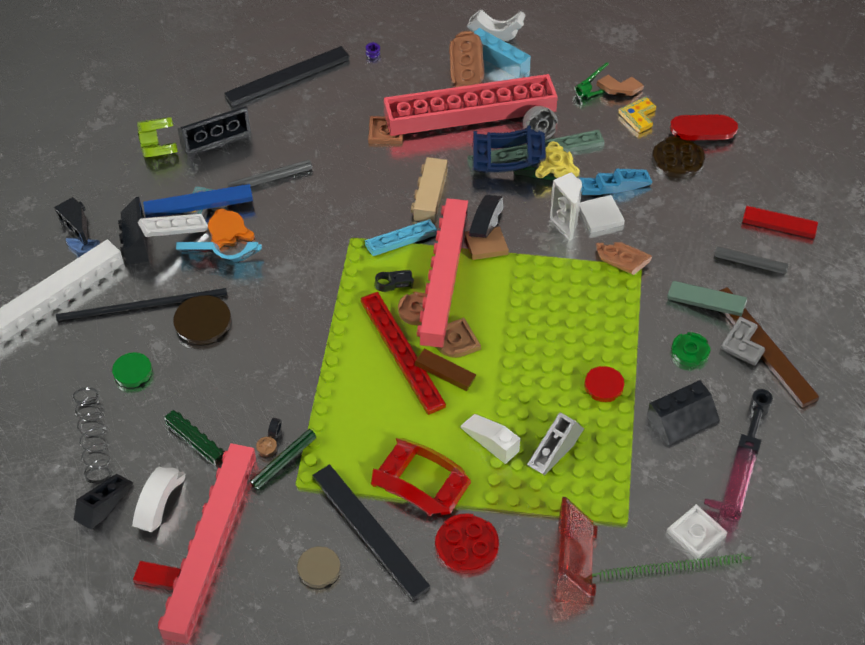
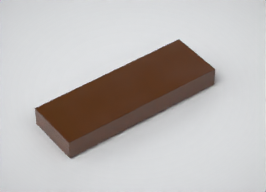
[415,348,476,391]

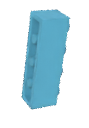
[474,28,531,78]

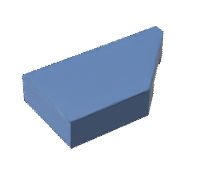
[66,238,100,257]

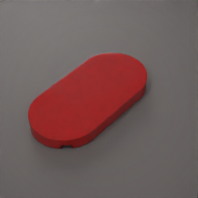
[670,114,738,140]

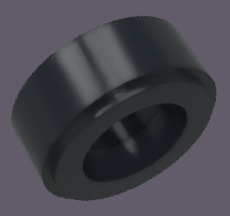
[268,417,282,439]

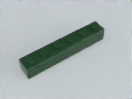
[164,410,225,467]

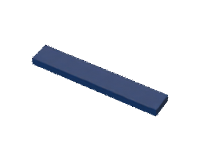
[143,184,253,218]

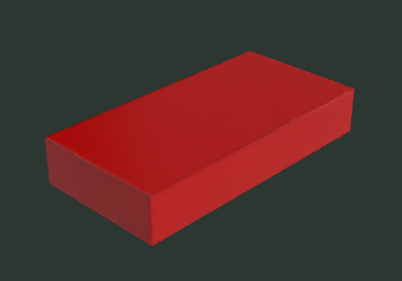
[133,561,181,591]

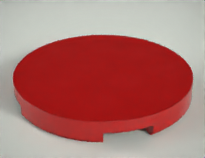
[435,513,499,574]

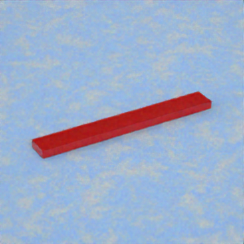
[361,292,446,415]

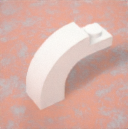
[467,9,526,41]
[132,466,186,532]

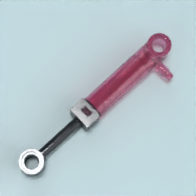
[704,389,773,533]

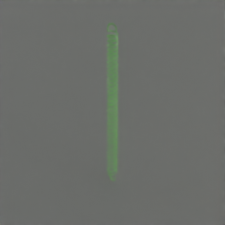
[591,554,752,579]

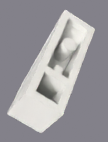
[461,414,520,464]

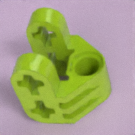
[137,117,178,157]

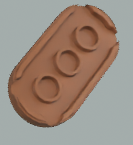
[449,31,484,87]

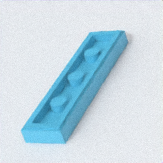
[365,219,438,256]

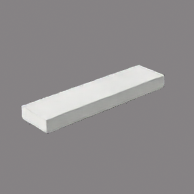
[138,214,208,237]

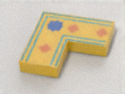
[619,97,656,133]

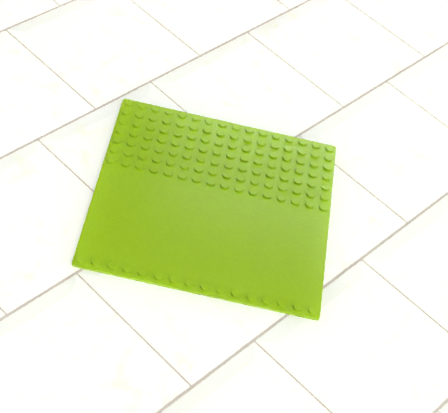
[296,238,642,526]

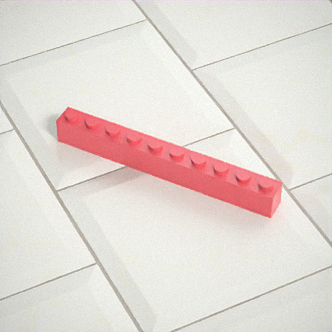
[417,198,468,348]
[158,443,256,644]

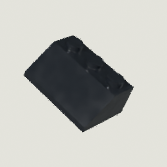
[118,197,149,265]
[647,380,720,446]

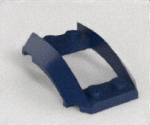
[472,125,546,173]

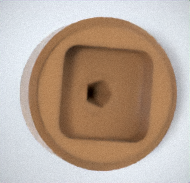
[256,437,277,458]

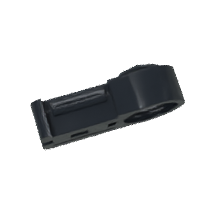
[374,270,414,292]

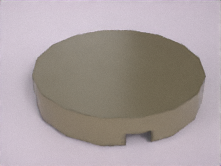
[297,546,341,589]

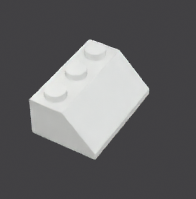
[550,172,582,241]

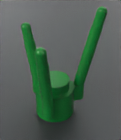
[575,62,609,99]

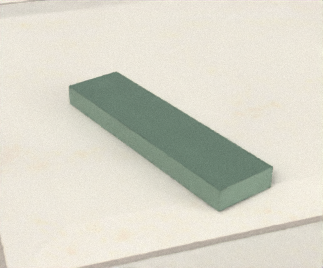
[667,281,747,317]

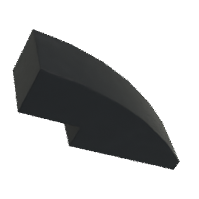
[469,195,503,238]

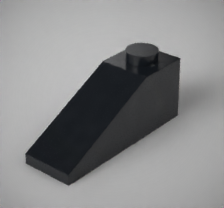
[54,197,88,245]
[73,474,133,529]

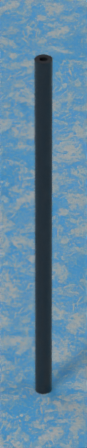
[56,288,227,321]

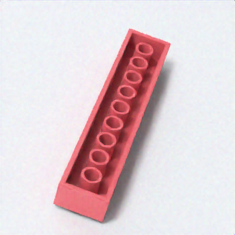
[384,74,558,136]

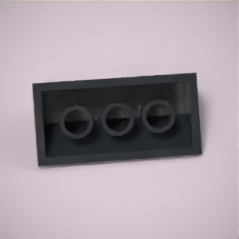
[178,106,251,154]

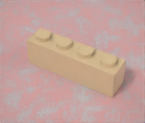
[411,157,448,224]

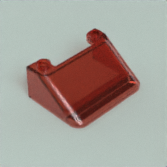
[555,497,597,605]

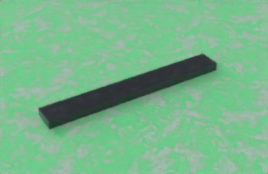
[224,46,349,107]
[313,464,430,601]

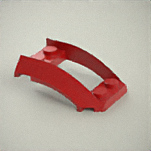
[371,438,471,517]

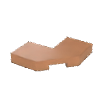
[596,75,644,96]

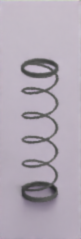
[72,387,112,484]

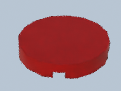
[584,366,625,402]

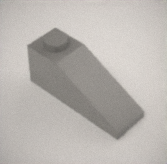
[527,412,584,475]

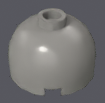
[523,106,558,140]

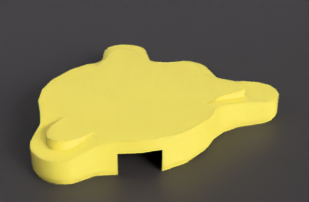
[535,141,580,178]

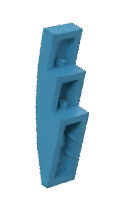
[579,169,652,195]

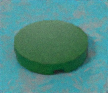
[671,332,711,367]
[112,352,152,388]

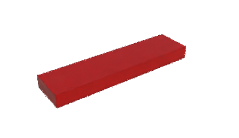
[742,206,818,239]

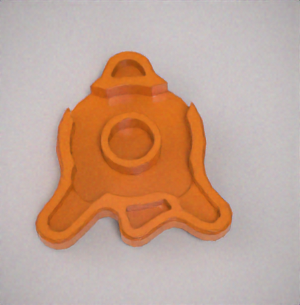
[208,208,255,249]

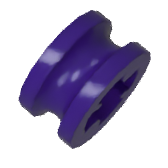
[366,42,380,58]

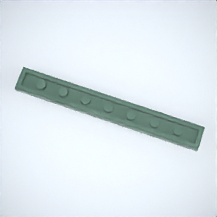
[467,130,604,171]

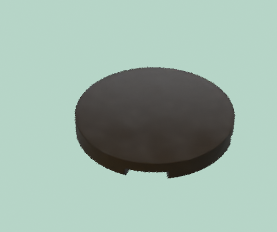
[652,136,705,178]
[173,295,231,345]

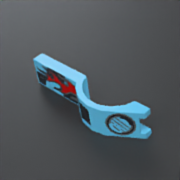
[176,242,262,262]

